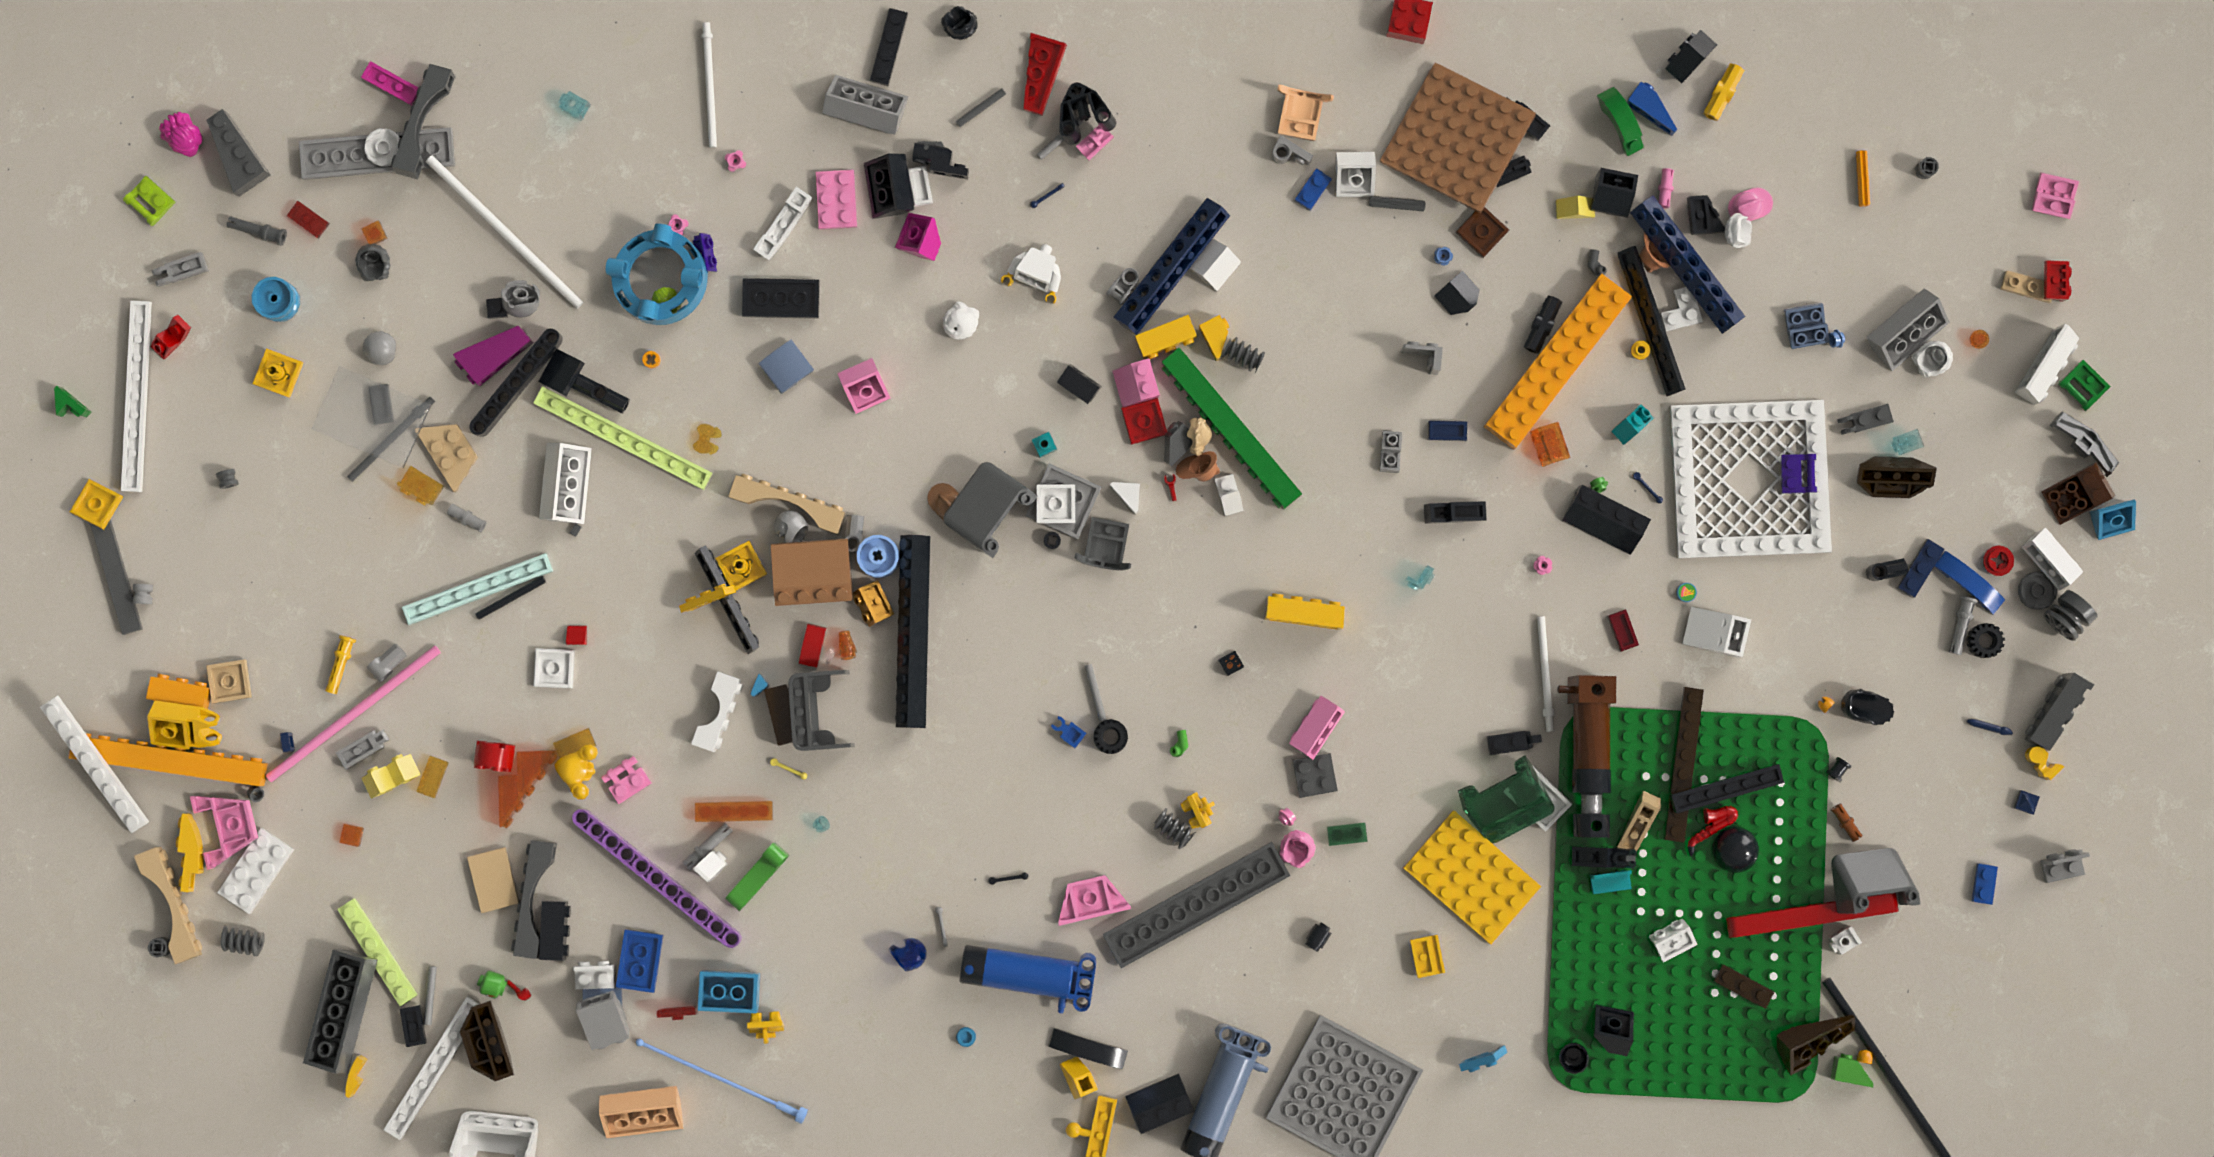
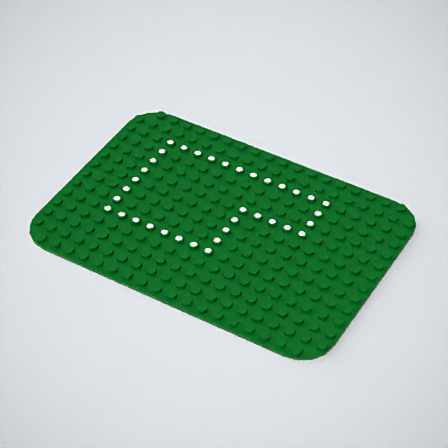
[1547,707,1829,1103]

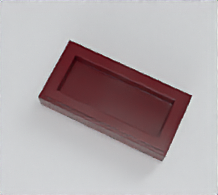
[1607,609,1639,652]

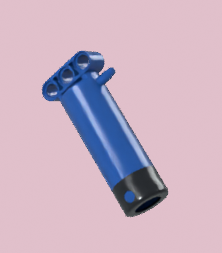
[959,945,1097,1014]

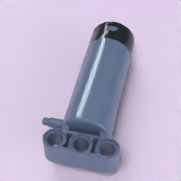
[1180,1023,1271,1157]

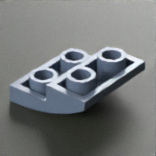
[1784,303,1830,349]
[759,340,814,394]

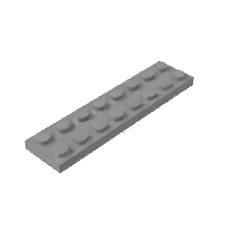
[299,127,455,180]

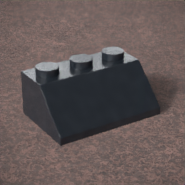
[864,153,914,219]
[1125,1073,1194,1134]

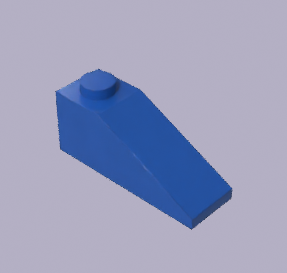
[1627,82,1677,136]

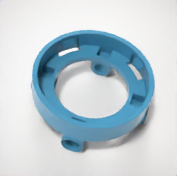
[606,223,708,325]

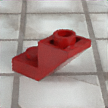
[150,315,191,359]

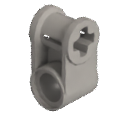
[1106,268,1139,305]

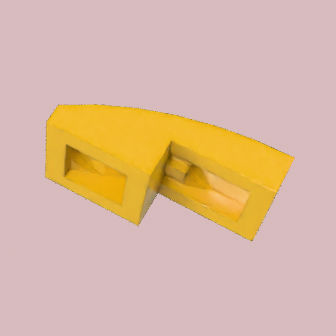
[345,1055,368,1098]

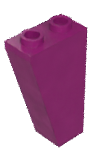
[453,326,534,386]

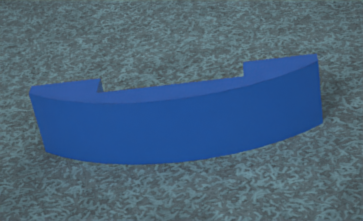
[1934,551,2005,615]

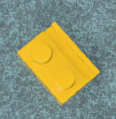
[1410,934,1445,978]

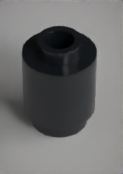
[1305,922,1332,952]

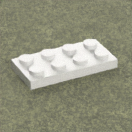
[217,828,294,914]

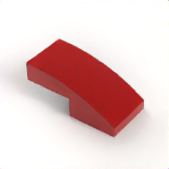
[798,624,827,668]

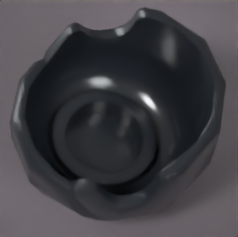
[1559,1042,1589,1074]

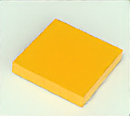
[69,479,123,530]

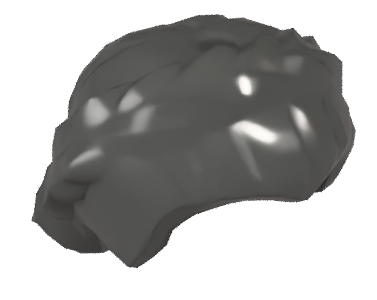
[355,243,390,281]

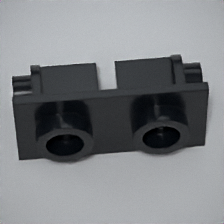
[1496,155,1532,188]

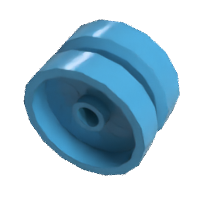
[252,277,300,322]

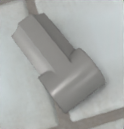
[845,515,864,553]
[367,644,407,682]

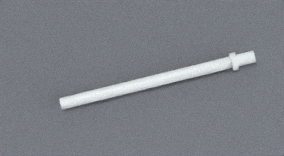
[701,22,717,148]

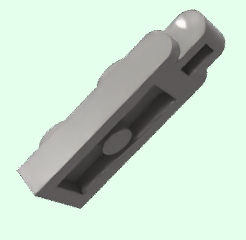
[336,730,389,769]

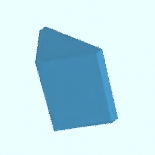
[2089,499,2136,540]

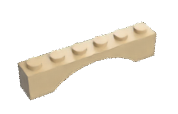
[728,474,846,535]
[134,847,202,964]

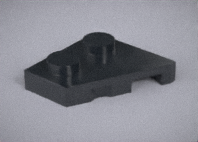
[1687,195,1725,235]

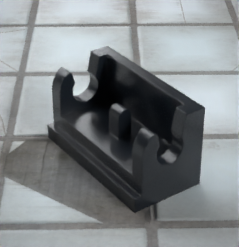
[1057,364,1102,404]

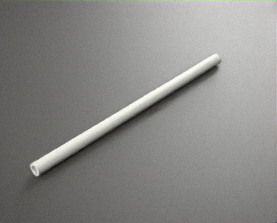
[426,156,583,309]

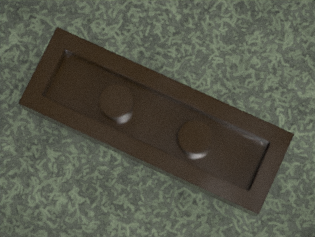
[1713,964,1774,1009]

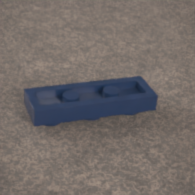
[1897,539,1945,598]

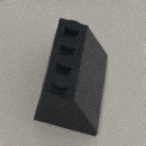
[1562,485,1651,555]

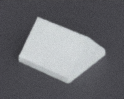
[1189,239,1241,291]

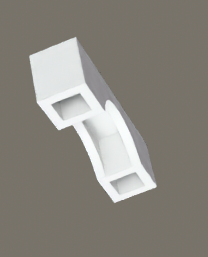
[691,671,743,752]

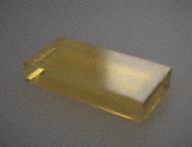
[553,728,597,759]
[416,756,449,798]

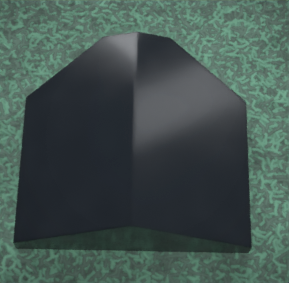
[1434,271,1480,315]

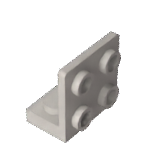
[1401,341,1443,375]
[2040,849,2090,883]

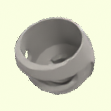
[774,510,809,543]

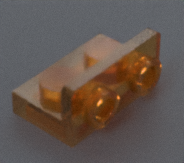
[1530,422,1571,467]

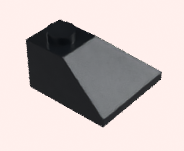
[1594,1004,1634,1056]

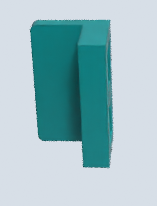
[1590,870,1632,894]

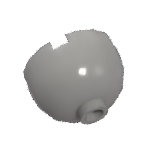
[501,280,540,318]

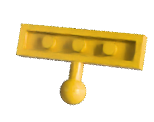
[1066,1095,1117,1157]

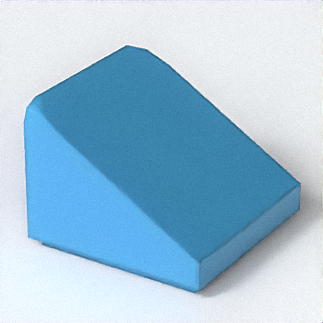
[751,674,769,697]

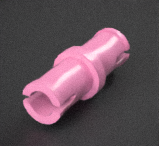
[1658,168,1674,209]

